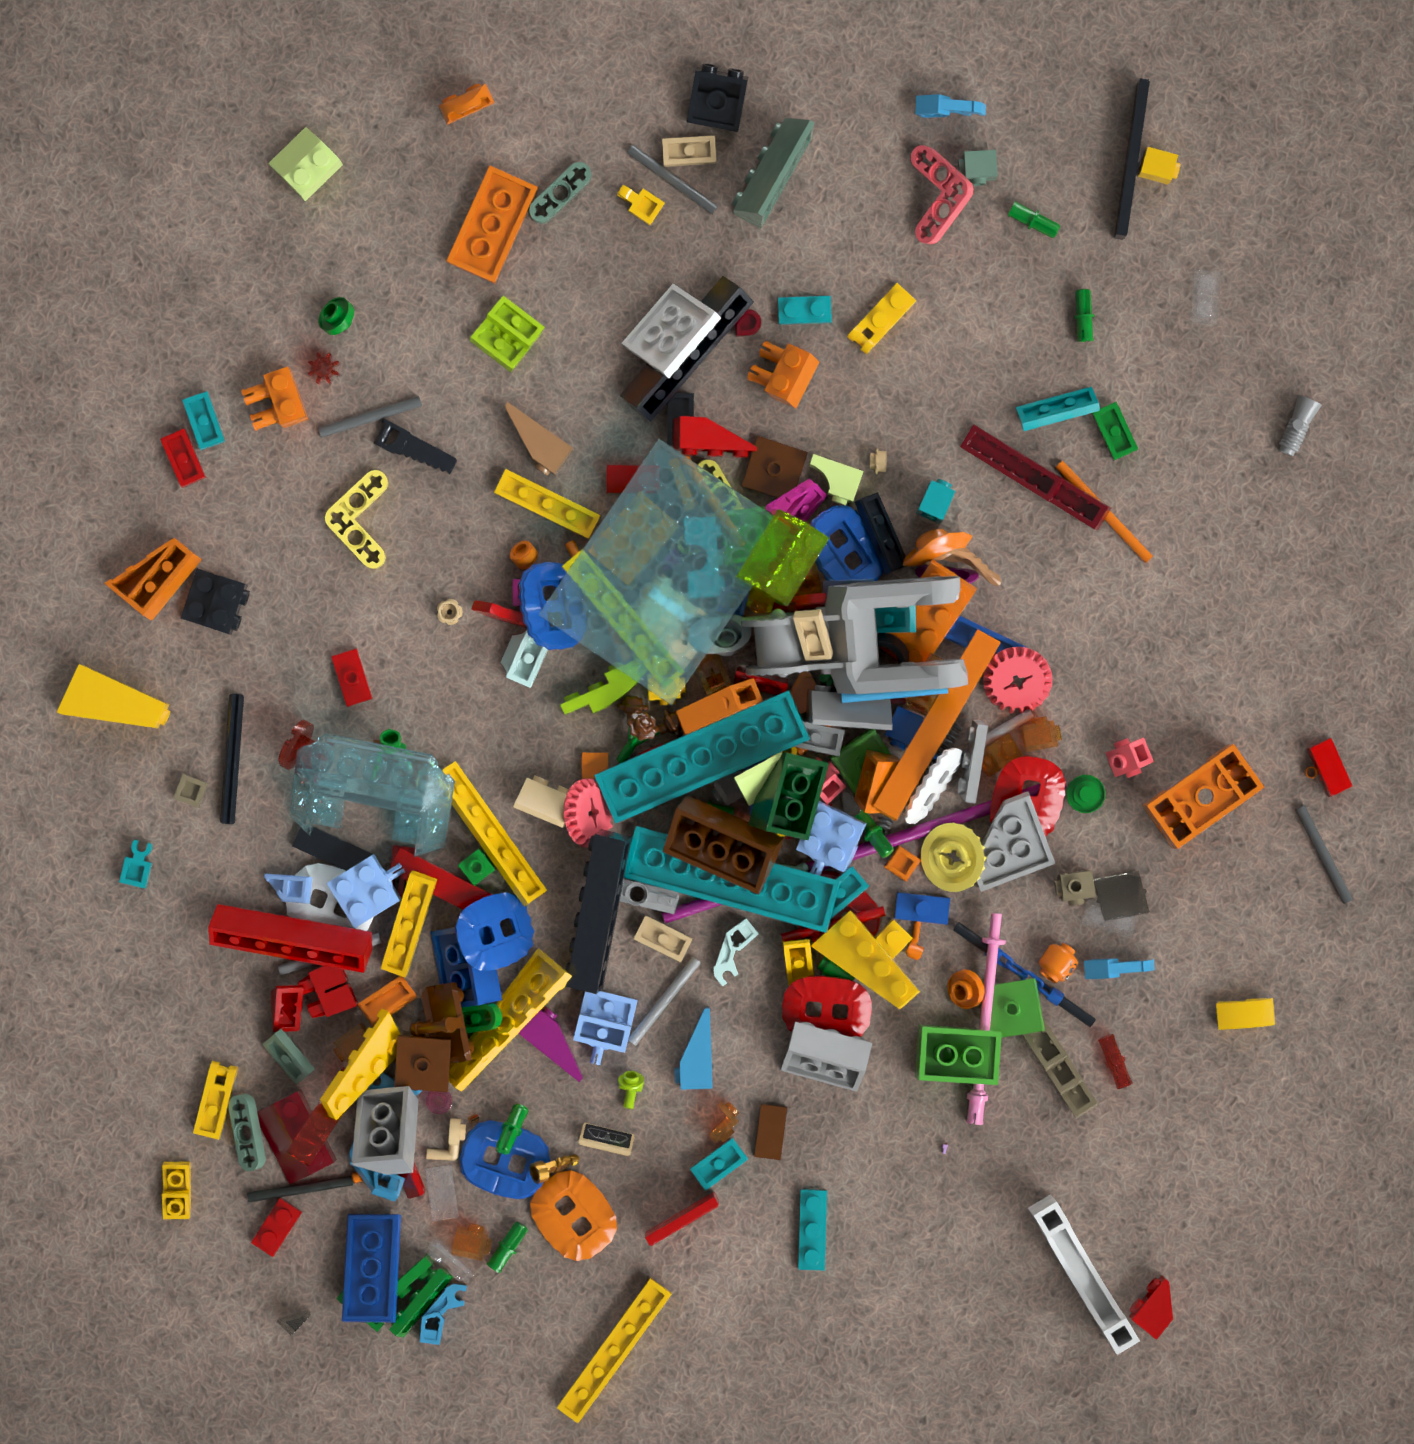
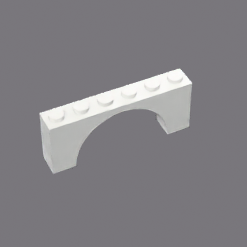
[1028,1195,1140,1355]

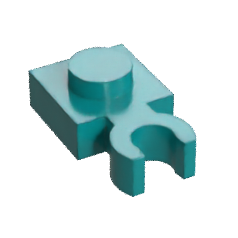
[119,840,153,889]

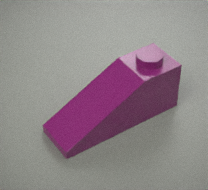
[518,1006,583,1082]

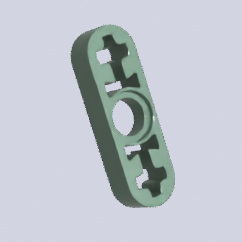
[529,162,591,224]
[228,1093,266,1171]

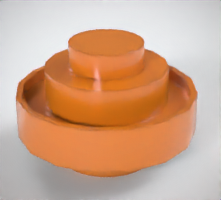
[947,969,985,1009]

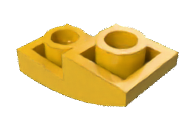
[1216,998,1275,1030]
[162,1161,191,1219]

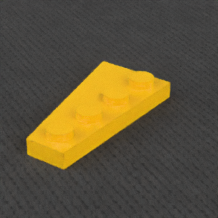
[811,911,920,1009]
[320,1008,401,1120]

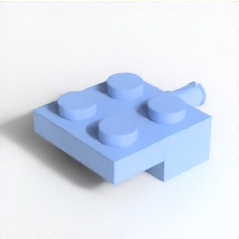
[796,801,867,876]
[327,854,405,929]
[573,991,638,1065]

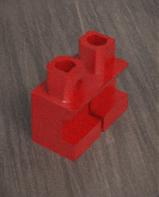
[297,966,358,1018]

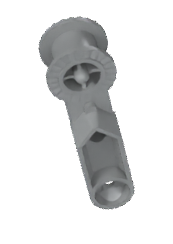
[741,576,968,694]

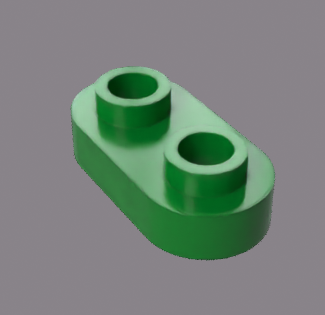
[461,1003,502,1033]

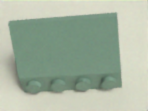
[732,118,815,229]

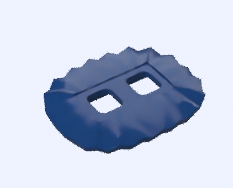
[806,505,884,581]
[518,562,587,650]
[456,892,535,971]
[459,1120,551,1199]

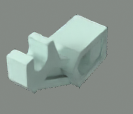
[714,918,759,986]

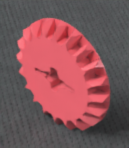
[983,647,1052,714]
[564,779,613,848]

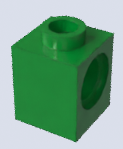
[458,848,497,886]

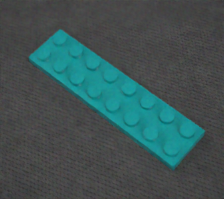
[594,690,810,824]
[624,826,841,933]

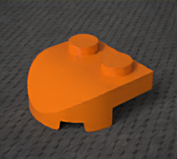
[438,83,495,125]

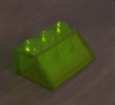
[736,509,829,606]

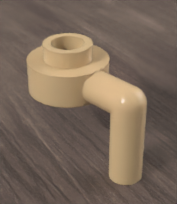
[426,1118,466,1161]

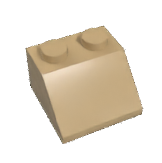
[513,775,569,828]

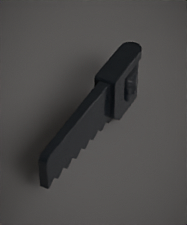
[373,418,457,475]

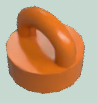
[509,541,538,570]

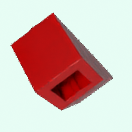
[673,416,757,458]

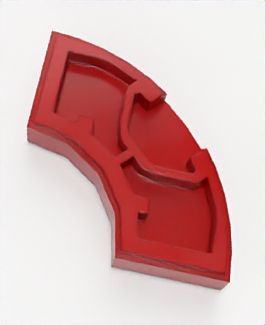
[772,593,826,613]
[471,600,527,628]

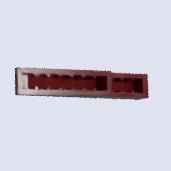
[960,424,1112,530]

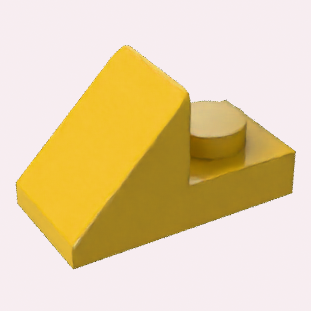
[783,939,814,986]

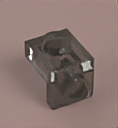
[712,769,743,806]

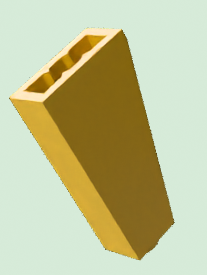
[57,664,170,728]

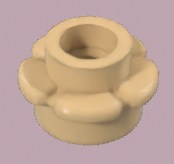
[870,448,887,474]
[437,599,463,625]

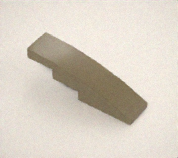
[1022,1018,1098,1119]

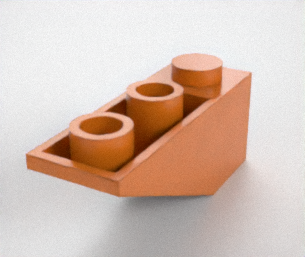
[676,678,763,735]

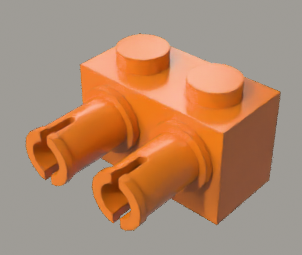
[747,341,819,409]
[241,366,309,431]

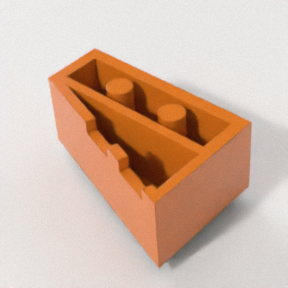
[104,538,202,620]

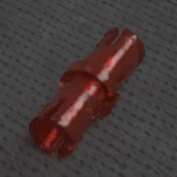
[1098,1034,1133,1090]

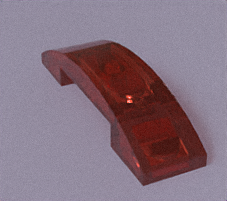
[286,1067,346,1167]

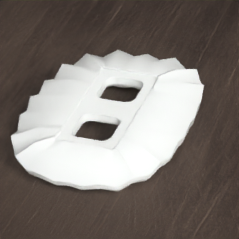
[903,748,962,824]
[286,863,373,931]

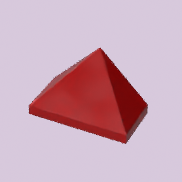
[271,985,304,1032]

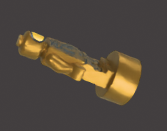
[529,1154,580,1184]

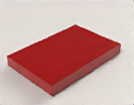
[645,1191,719,1246]

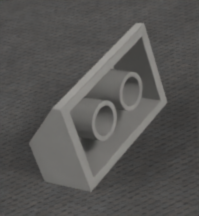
[805,685,892,730]
[780,1022,872,1092]
[352,1086,419,1175]

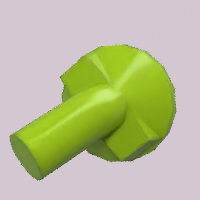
[618,1071,644,1110]

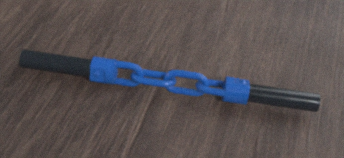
[953,922,1096,1027]

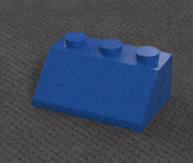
[430,926,502,1007]

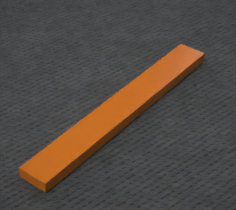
[873,629,1001,821]

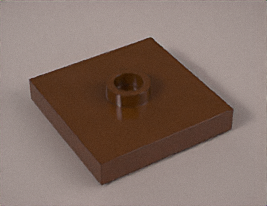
[742,436,808,498]
[395,1035,451,1092]

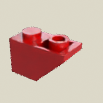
[1129,1275,1173,1340]

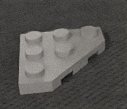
[977,791,1055,892]

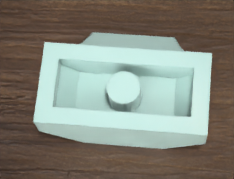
[500,630,548,688]

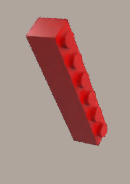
[208,904,372,973]

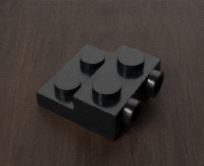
[687,64,749,132]
[180,568,250,635]

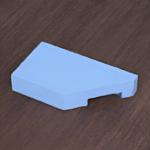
[264,874,313,904]

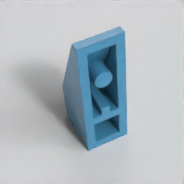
[675,1007,713,1090]

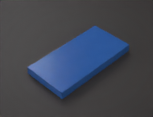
[342,1214,401,1323]

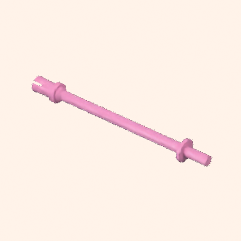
[966,913,1006,1125]

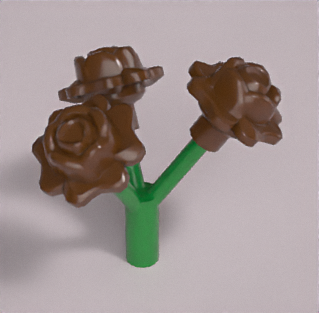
[616,696,682,763]

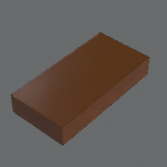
[754,1104,787,1160]

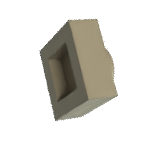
[173,774,209,808]

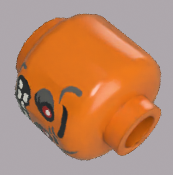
[1038,943,1078,984]

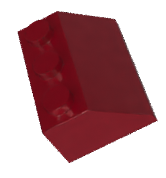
[257,1089,337,1184]

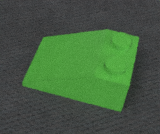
[915,1024,1002,1085]

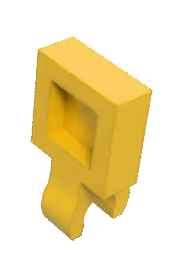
[617,185,665,226]

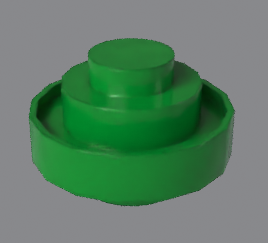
[318,297,355,335]
[1066,775,1105,813]

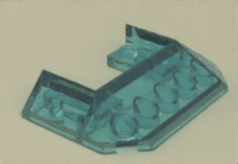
[290,733,455,857]

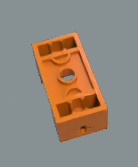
[1141,744,1265,849]

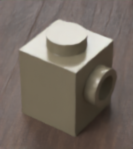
[1054,870,1096,906]

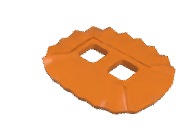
[530,1170,617,1261]

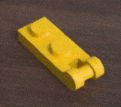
[847,283,916,355]
[193,1060,238,1140]

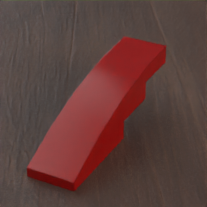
[389,847,493,910]

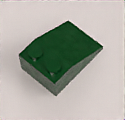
[748,752,829,840]

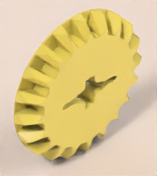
[921,823,986,892]

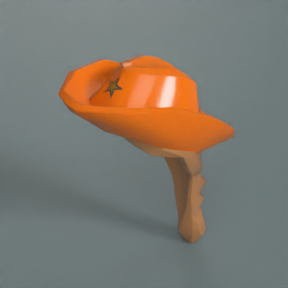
[903,529,1001,586]

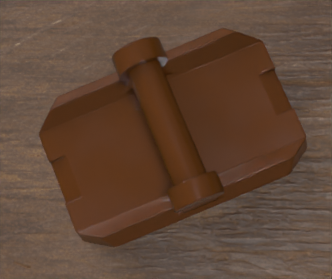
[410,982,474,1064]

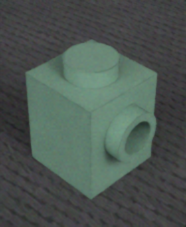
[958,150,998,186]

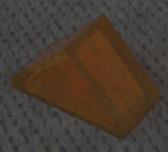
[693,654,732,696]

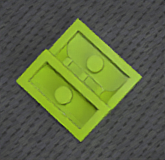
[469,295,545,372]

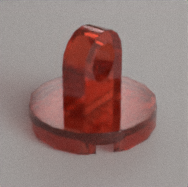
[278,719,331,770]

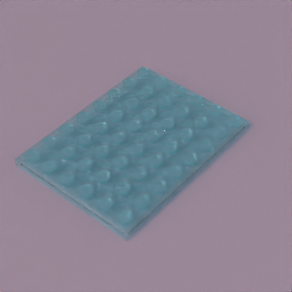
[539,439,791,705]

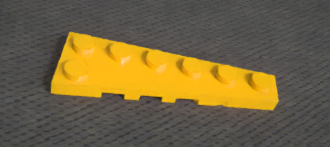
[449,948,572,1091]

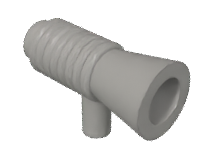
[1279,395,1322,456]

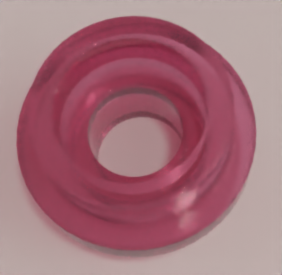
[426,1091,453,1114]

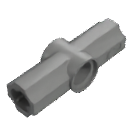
[620,879,679,914]

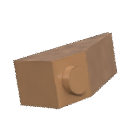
[505,402,573,476]

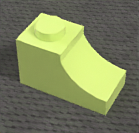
[809,454,864,505]

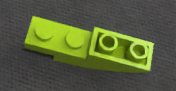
[560,655,648,715]

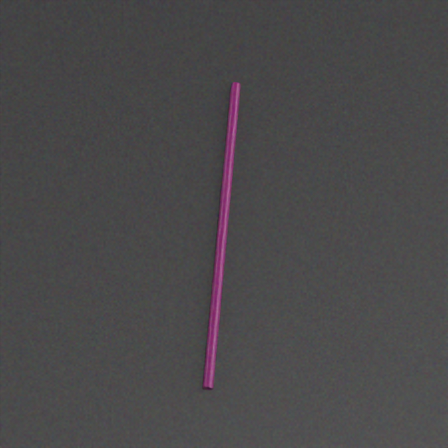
[661,784,1067,924]

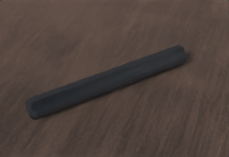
[220,693,244,825]

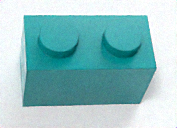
[915,479,956,524]

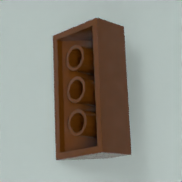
[663,795,784,895]

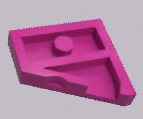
[765,479,828,536]

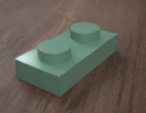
[262,1029,315,1085]

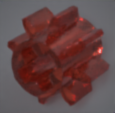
[308,353,340,385]

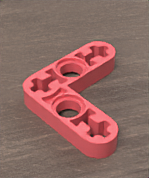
[911,145,974,244]

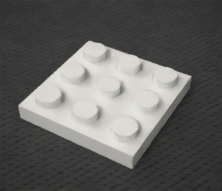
[622,284,721,378]

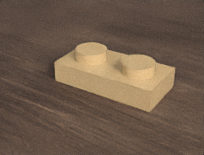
[662,136,716,167]
[793,609,833,661]
[634,915,693,962]

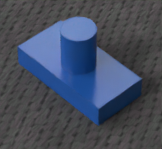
[894,892,950,925]

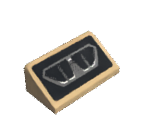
[579,1123,635,1156]

